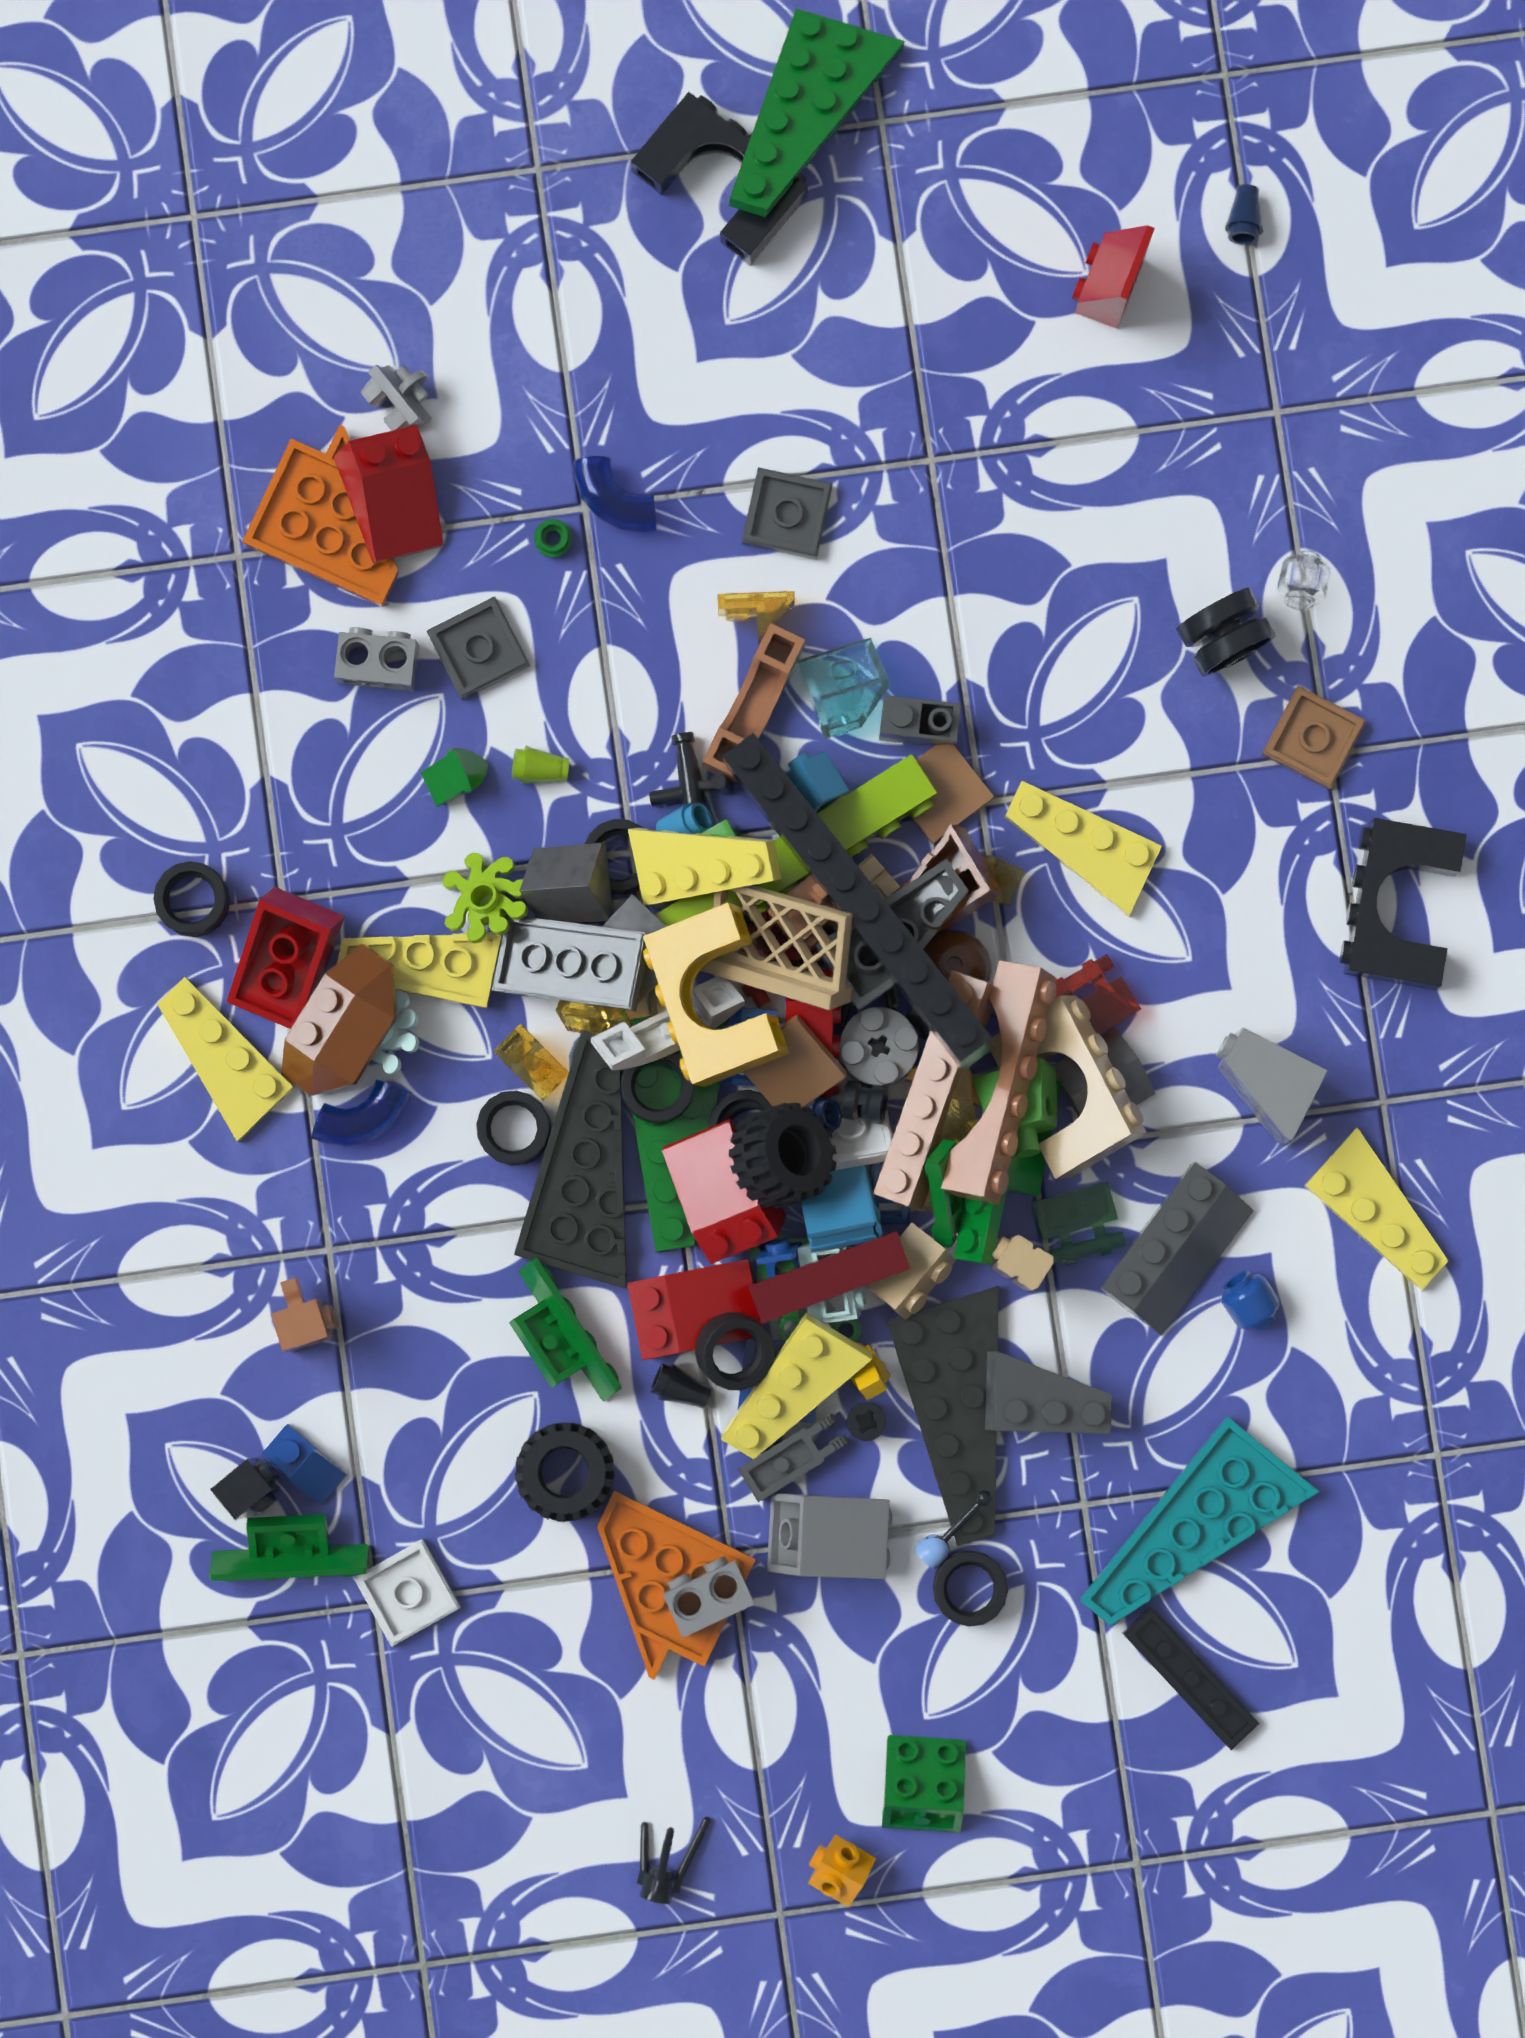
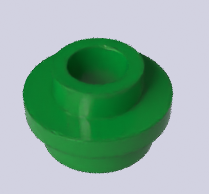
[534,519,573,558]

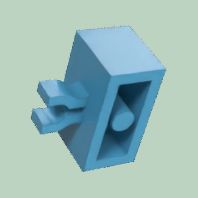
[784,751,849,813]

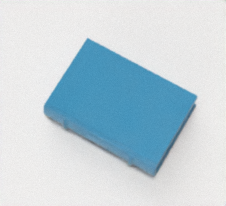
[801,1165,882,1253]

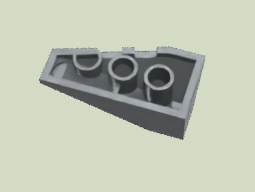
[815,859,969,1010]

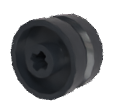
[1176,587,1276,677]

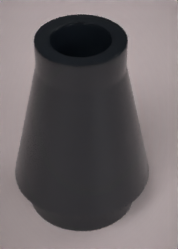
[650,1363,712,1409]

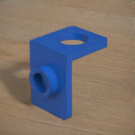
[756,1239,802,1278]

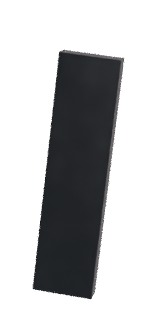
[1122,1606,1260,1750]

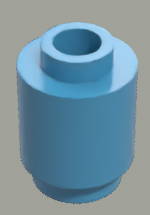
[656,803,713,834]

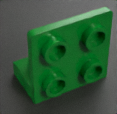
[882,1735,966,1833]

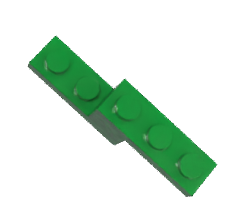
[954,1081,1061,1265]

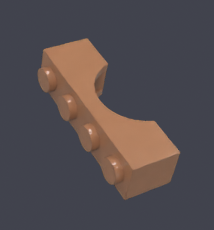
[702,623,805,785]

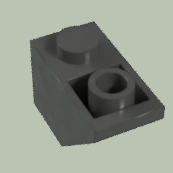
[879,695,961,745]

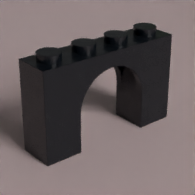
[631,91,808,265]
[1339,818,1467,990]

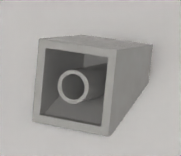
[1216,1027,1328,1145]
[767,1493,892,1579]

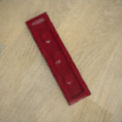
[748,1230,911,1324]

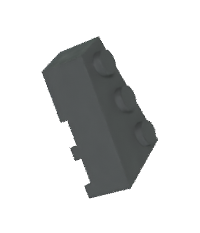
[985,1351,1112,1434]

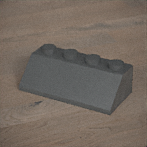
[1098,1162,1254,1335]

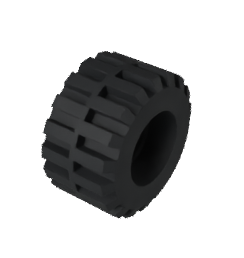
[729,1102,837,1209]
[514,1422,615,1522]

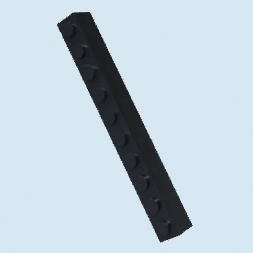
[722,732,994,1071]

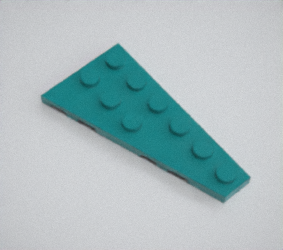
[1079,1417,1319,1626]

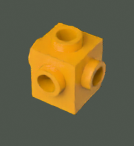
[807,1834,876,1907]

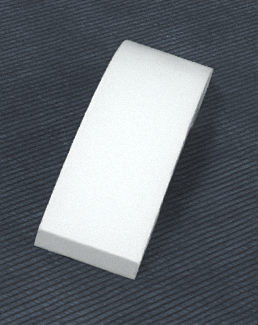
[591,976,745,1070]

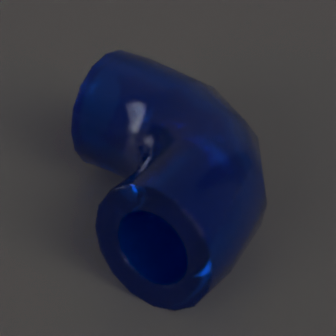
[573,456,657,532]
[311,1079,412,1147]

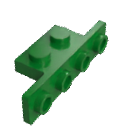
[509,1258,622,1401]
[209,1514,369,1582]

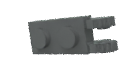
[738,1413,850,1503]

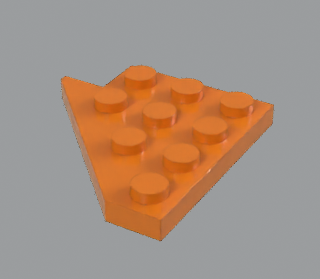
[242,425,399,607]
[597,1490,756,1680]

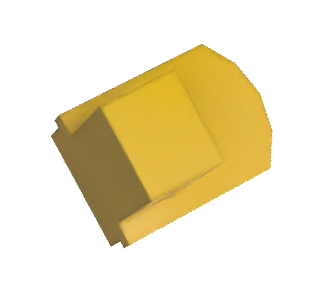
[850,1342,891,1401]

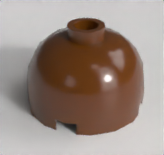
[923,929,992,983]

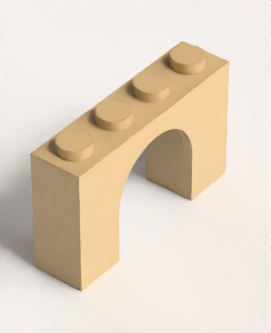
[991,995,1147,1179]

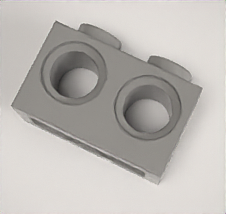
[334,627,419,692]
[663,1556,755,1638]

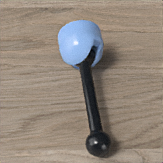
[915,1490,992,1569]

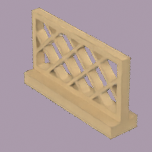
[700,885,853,1010]

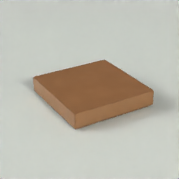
[1261,685,1366,790]
[910,743,994,845]
[744,1014,847,1108]

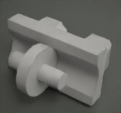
[361,365,432,431]

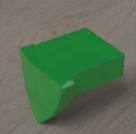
[420,748,488,807]

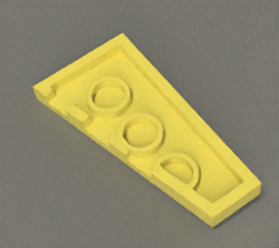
[1005,781,1162,917]
[628,828,782,906]
[337,932,502,1009]
[157,977,294,1142]
[1304,1127,1448,1290]
[721,1313,873,1459]

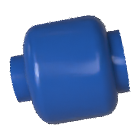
[1221,1271,1280,1331]

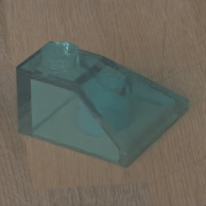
[798,637,890,739]

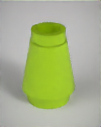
[512,746,569,784]

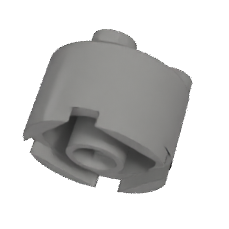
[840,1007,918,1088]

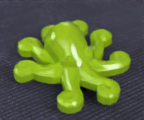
[442,853,528,944]

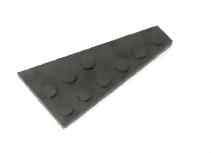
[514,1030,627,1289]
[887,1285,999,1546]

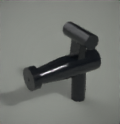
[649,732,733,808]

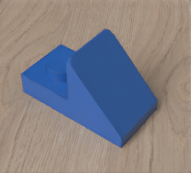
[261,1424,347,1505]

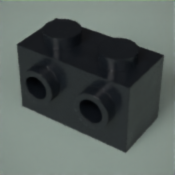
[210,1458,281,1520]

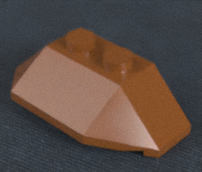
[281,944,397,1096]

